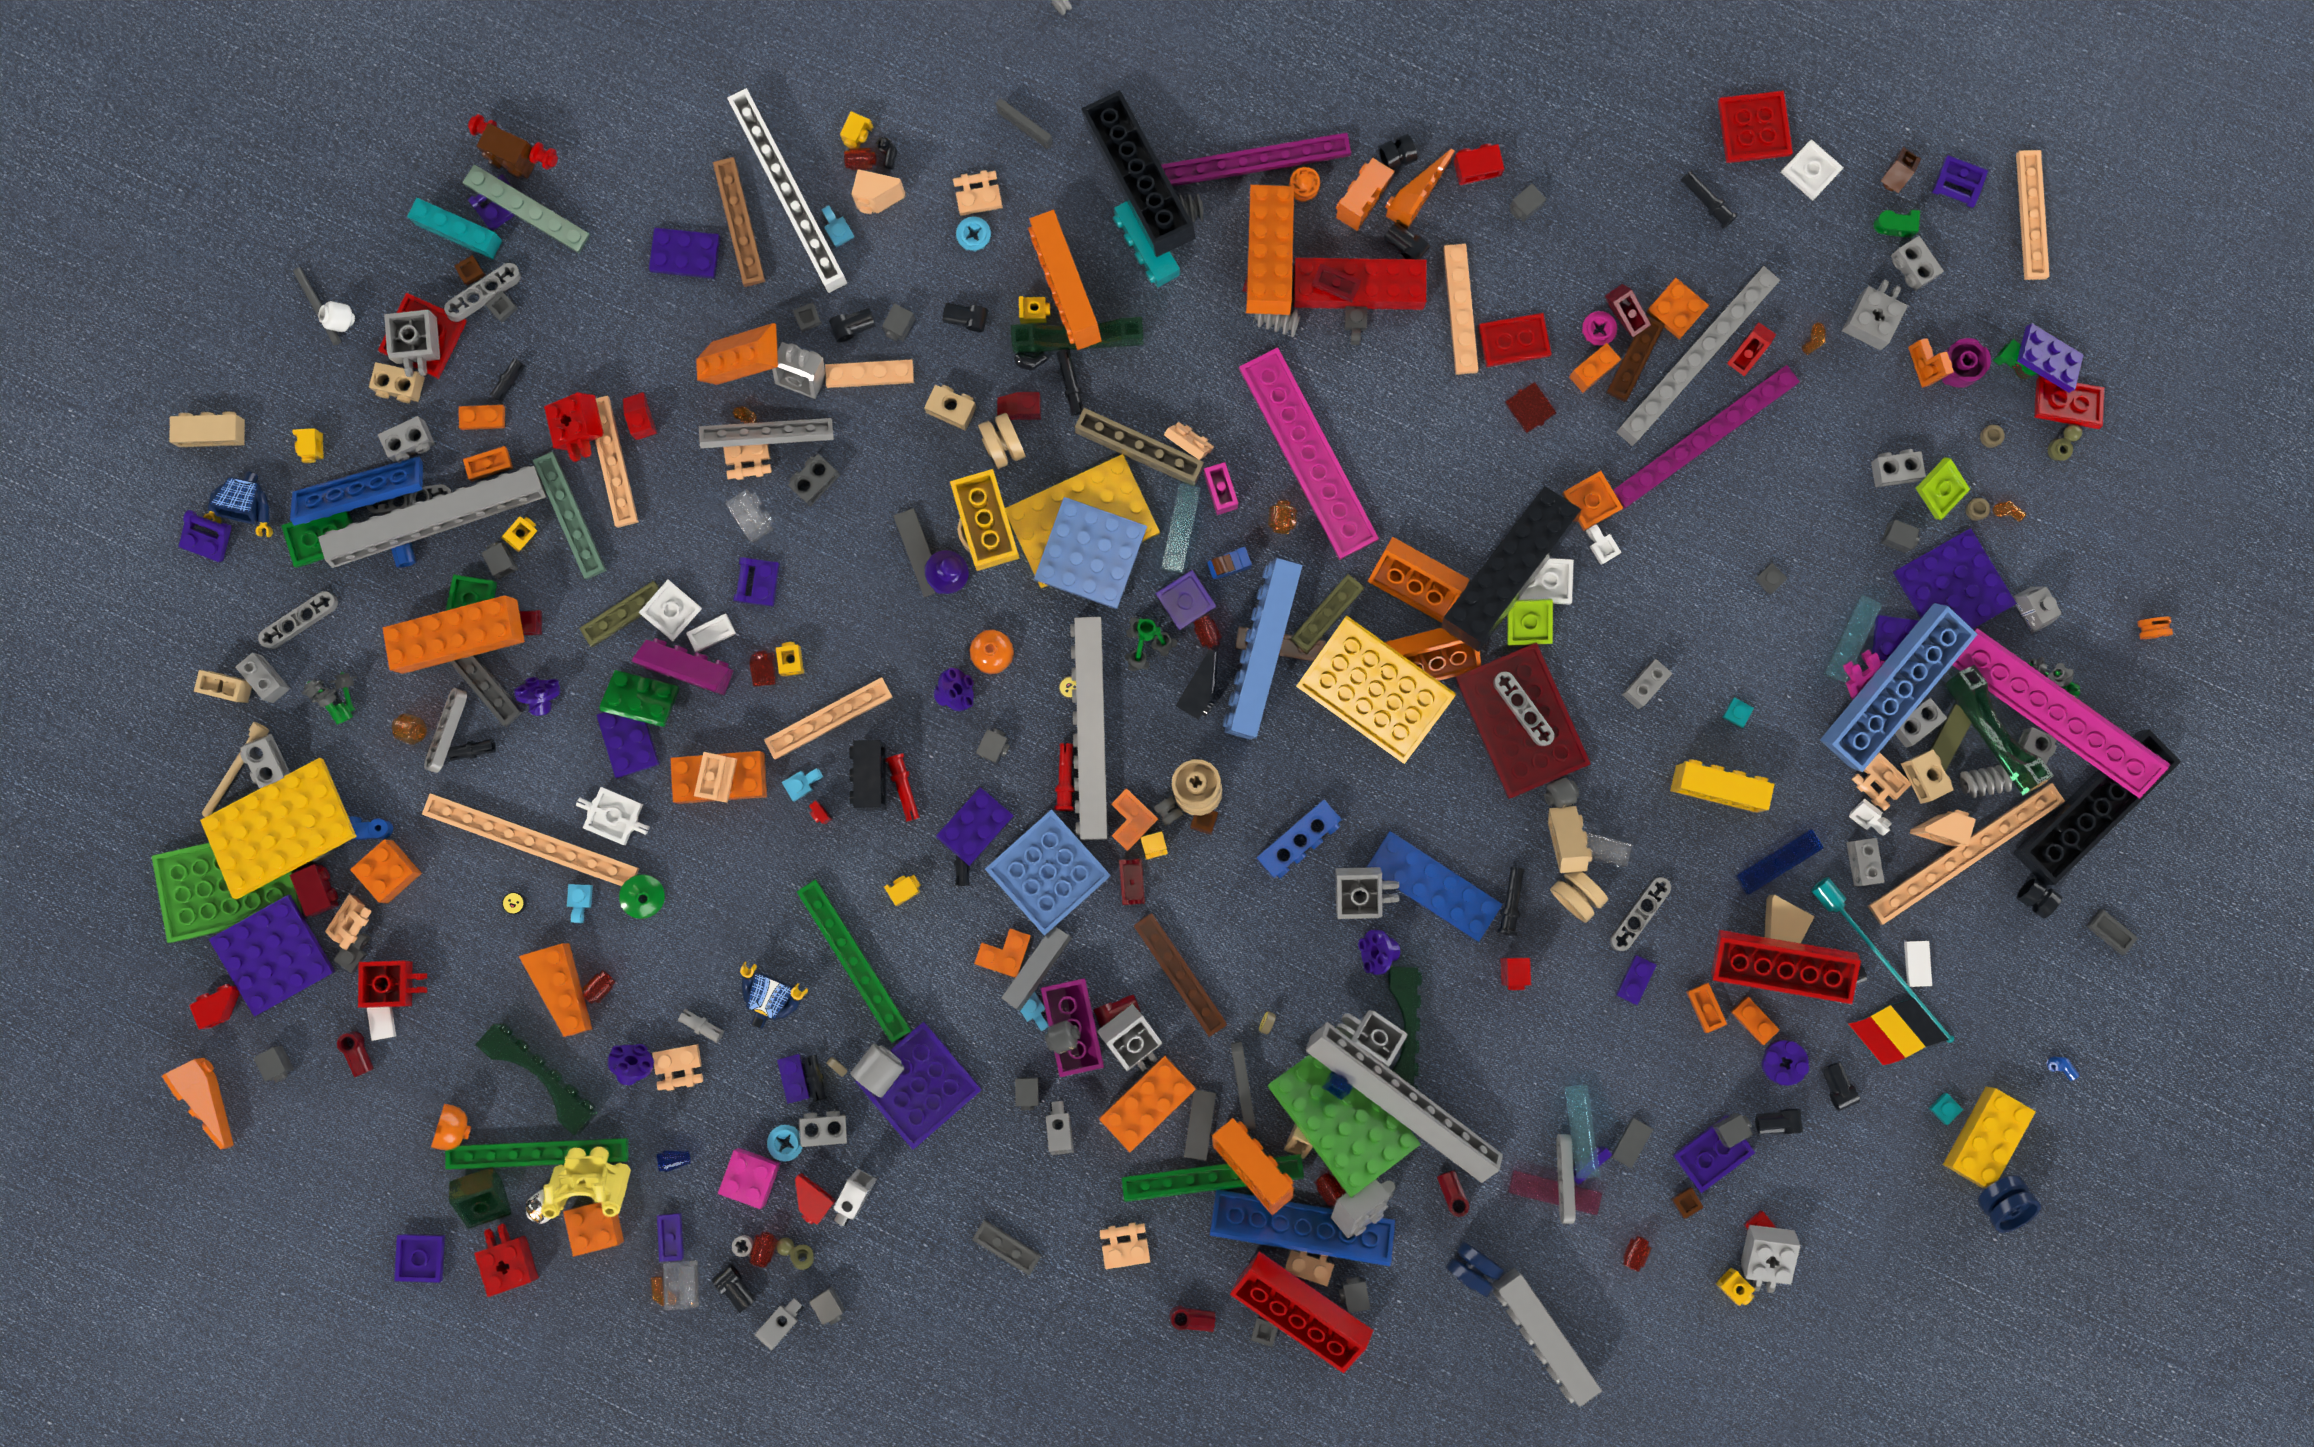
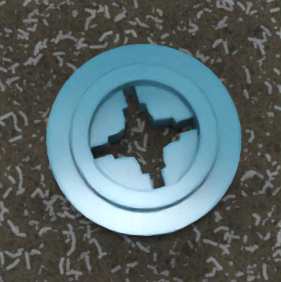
[956,217,991,252]
[767,1125,803,1161]

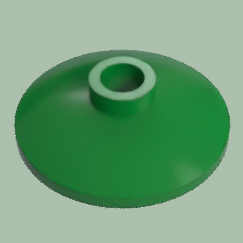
[619,874,665,919]

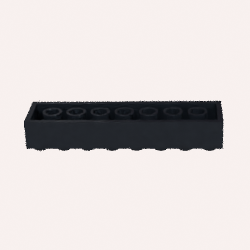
[1081,90,1196,257]
[1441,486,1582,652]
[2013,729,2181,885]

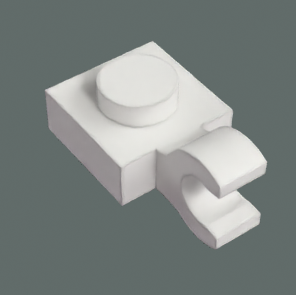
[1586,524,1621,565]
[1849,799,1892,836]

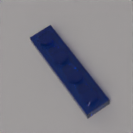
[1735,829,1824,895]

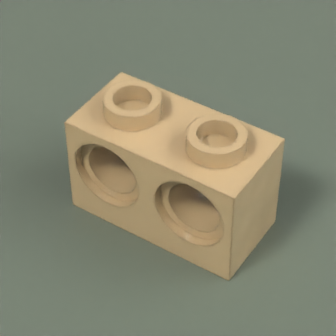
[369,362,425,403]
[194,670,252,703]

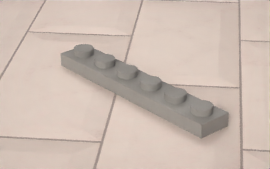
[699,418,834,448]

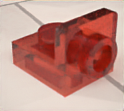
[749,651,776,687]

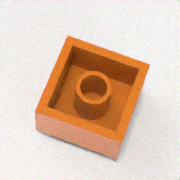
[350,839,422,903]
[563,1202,624,1256]

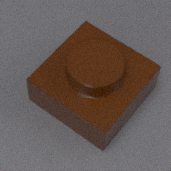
[454,255,486,286]
[1190,811,1218,835]
[1671,1187,1704,1219]

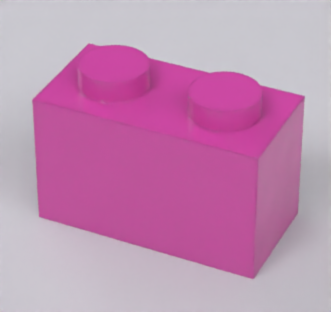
[1204,462,1238,515]

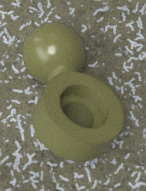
[2048,424,2082,461]
[776,1237,814,1270]

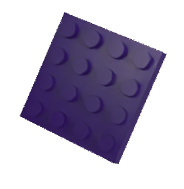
[1893,528,2017,629]
[209,894,335,1017]
[855,1021,982,1150]

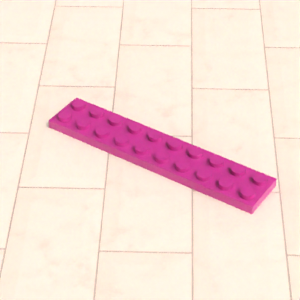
[1239,347,1379,560]
[1953,628,2170,798]

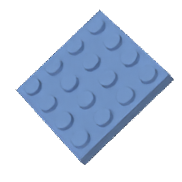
[1034,497,1147,609]
[985,809,1111,936]

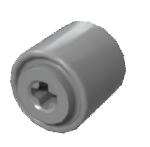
[850,1044,904,1098]

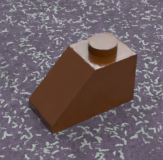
[1881,147,1921,193]

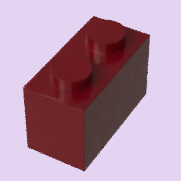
[289,864,339,917]

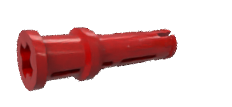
[1054,743,1075,811]
[885,753,920,822]

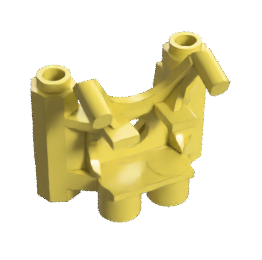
[541,1147,631,1219]

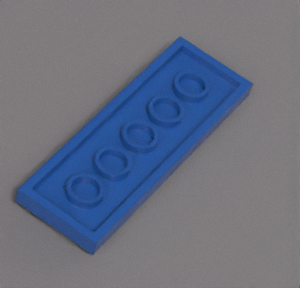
[290,456,423,526]
[1366,831,1503,942]

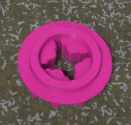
[1582,311,1617,346]

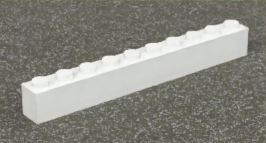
[727,88,848,293]

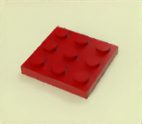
[1718,91,1793,163]
[377,293,467,379]

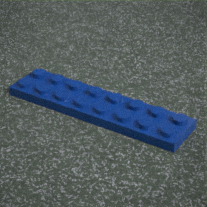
[1210,1190,1395,1266]

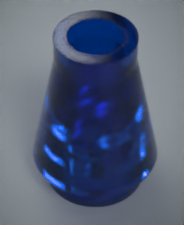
[657,1150,691,1173]

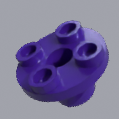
[924,550,969,594]
[934,668,974,711]
[514,677,560,716]
[1358,929,1400,975]
[607,1044,654,1085]

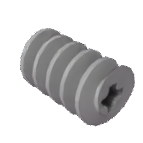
[1253,309,1301,337]
[1960,764,2012,798]

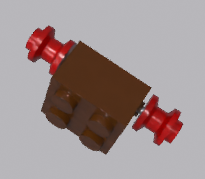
[468,114,558,179]

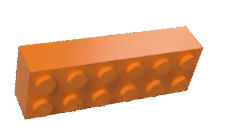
[1246,185,1294,315]
[1028,210,1102,350]
[382,595,525,674]

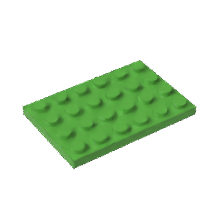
[152,843,303,943]
[1268,1054,1421,1198]

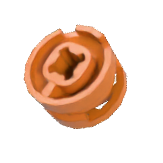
[1289,167,1320,202]
[2137,617,2173,639]

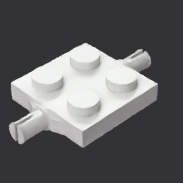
[576,787,650,845]

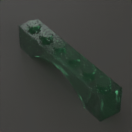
[1011,317,1144,353]
[1945,665,2054,795]
[1388,966,1422,1090]
[475,1023,598,1136]

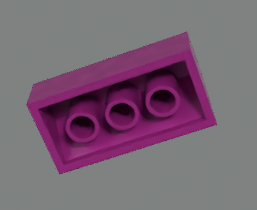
[632,638,733,696]
[1041,978,1104,1077]

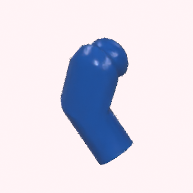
[2047,1056,2080,1081]

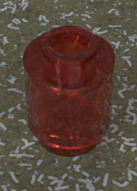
[844,147,877,170]
[1193,615,1222,650]
[582,970,616,1004]
[1314,1172,1347,1207]
[749,1231,777,1268]
[1622,1236,1652,1272]

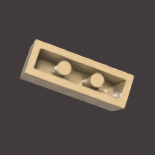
[169,411,245,447]
[1548,806,1592,873]

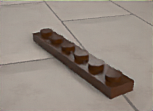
[1133,913,1228,1037]

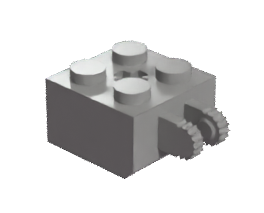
[1842,279,1908,351]
[384,310,440,377]
[772,342,826,399]
[1335,867,1399,919]
[1097,1004,1163,1071]
[1336,1010,1408,1068]
[1331,1179,1396,1238]
[1741,1225,1801,1293]

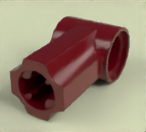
[1093,994,1141,1028]
[337,1031,374,1078]
[1436,1170,1469,1217]
[1169,1305,1215,1332]

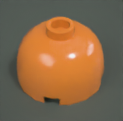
[969,630,1014,674]
[431,1104,471,1150]

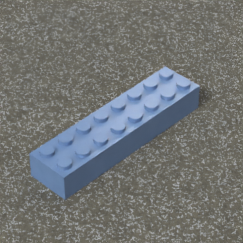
[1222,558,1302,740]
[1820,603,1978,772]

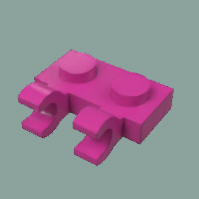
[1843,650,1885,701]

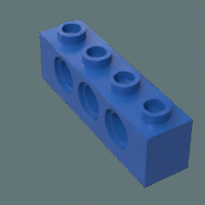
[1256,799,1342,878]

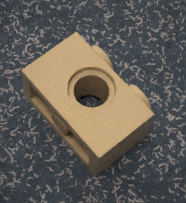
[924,385,977,431]
[1901,749,1954,804]

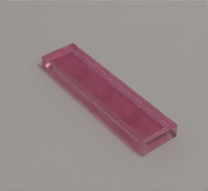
[1508,1170,1602,1215]

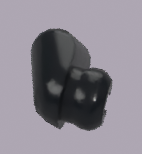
[876,137,897,170]
[1014,351,1048,371]

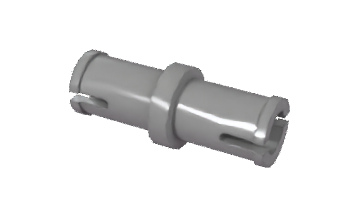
[678,1009,724,1043]

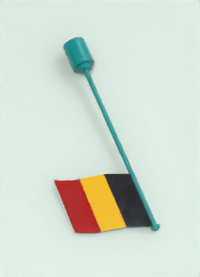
[1811,877,1954,1065]

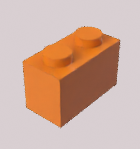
[1569,343,1621,393]

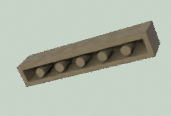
[1075,408,1204,487]

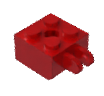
[544,392,604,462]
[358,961,427,1008]
[474,1224,539,1297]

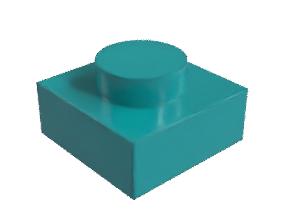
[1722,697,1754,728]
[1929,1093,1963,1125]

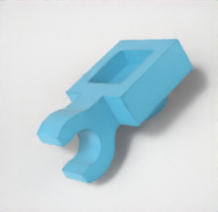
[821,205,854,247]
[782,768,824,802]
[567,884,593,923]
[1020,991,1049,1031]

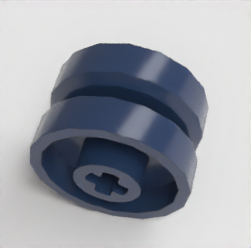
[1978,1175,2041,1233]
[1445,1241,1505,1297]

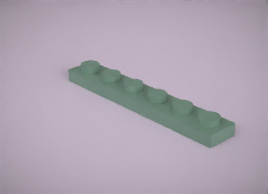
[462,164,590,253]
[533,451,606,580]

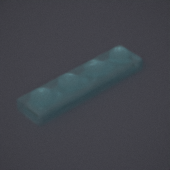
[1161,483,1201,574]
[1823,595,1882,684]
[1565,1085,1600,1179]

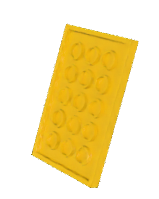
[1005,454,1160,588]
[1296,616,1456,764]
[200,758,357,899]

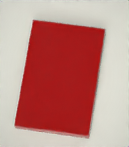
[1478,313,1552,368]
[2034,376,2104,429]

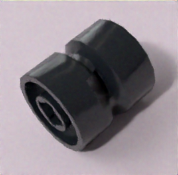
[1378,134,1418,170]
[2016,876,2062,918]

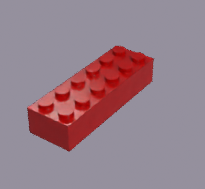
[1293,258,1426,310]
[1711,930,1861,1004]
[1230,1251,1374,1373]

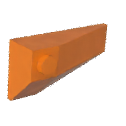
[1385,149,1455,230]
[162,1058,234,1150]

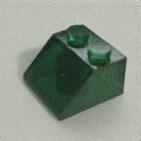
[449,1167,511,1229]

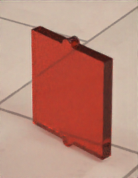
[1505,382,1556,434]

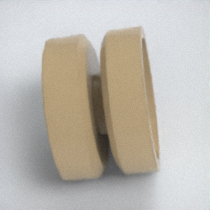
[978,413,1026,469]
[1172,759,1223,816]
[1550,871,1608,923]

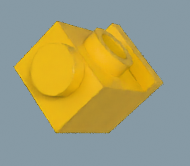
[840,111,873,150]
[1019,296,1050,324]
[293,428,324,463]
[501,517,537,552]
[776,642,805,676]
[1140,831,1168,860]
[884,874,921,906]
[1715,1268,1755,1306]

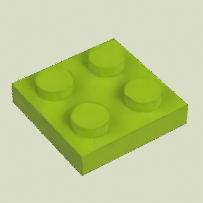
[1916,457,1970,520]
[1507,599,1553,645]

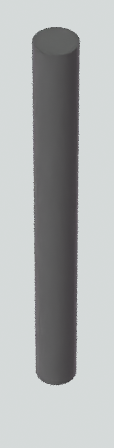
[293,267,342,345]

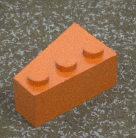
[1335,158,1395,231]

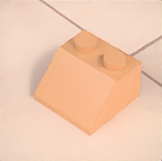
[852,169,905,214]
[1910,810,1976,847]

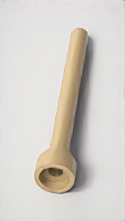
[202,722,270,817]

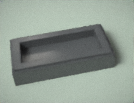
[2086,909,2138,955]
[1611,1117,1653,1169]

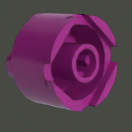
[1942,338,1991,388]

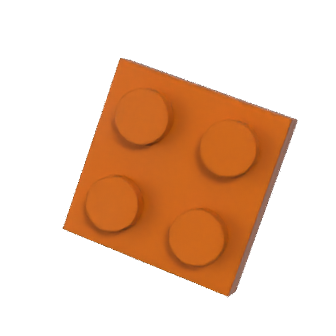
[1646,278,1709,340]
[1562,471,1623,531]

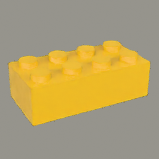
[950,469,1020,571]
[1670,759,1775,813]
[1943,1087,2036,1189]

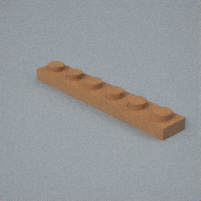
[713,157,766,287]

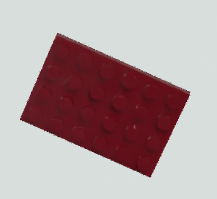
[1455,642,1591,799]

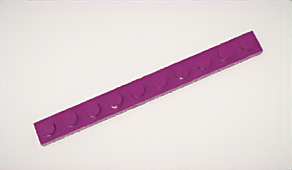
[1161,133,1351,187]
[1613,365,1800,509]

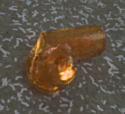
[1802,323,1826,355]
[733,406,757,423]
[1993,501,2027,522]
[651,1276,675,1308]

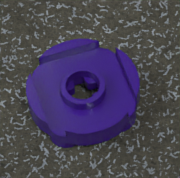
[1761,1040,1809,1086]

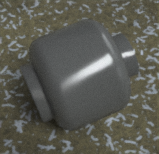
[1544,778,1579,808]
[1045,1021,1080,1054]

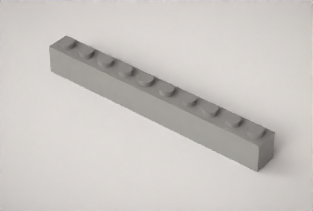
[1616,266,1780,446]
[318,466,547,568]
[1070,617,1108,840]
[1306,1022,1503,1183]

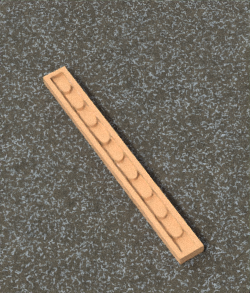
[1868,783,2065,925]
[422,794,639,886]

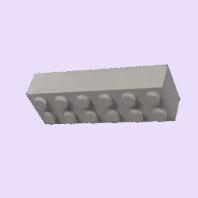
[1492,1268,1602,1407]

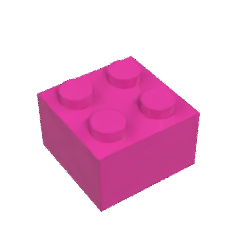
[718,1148,781,1209]

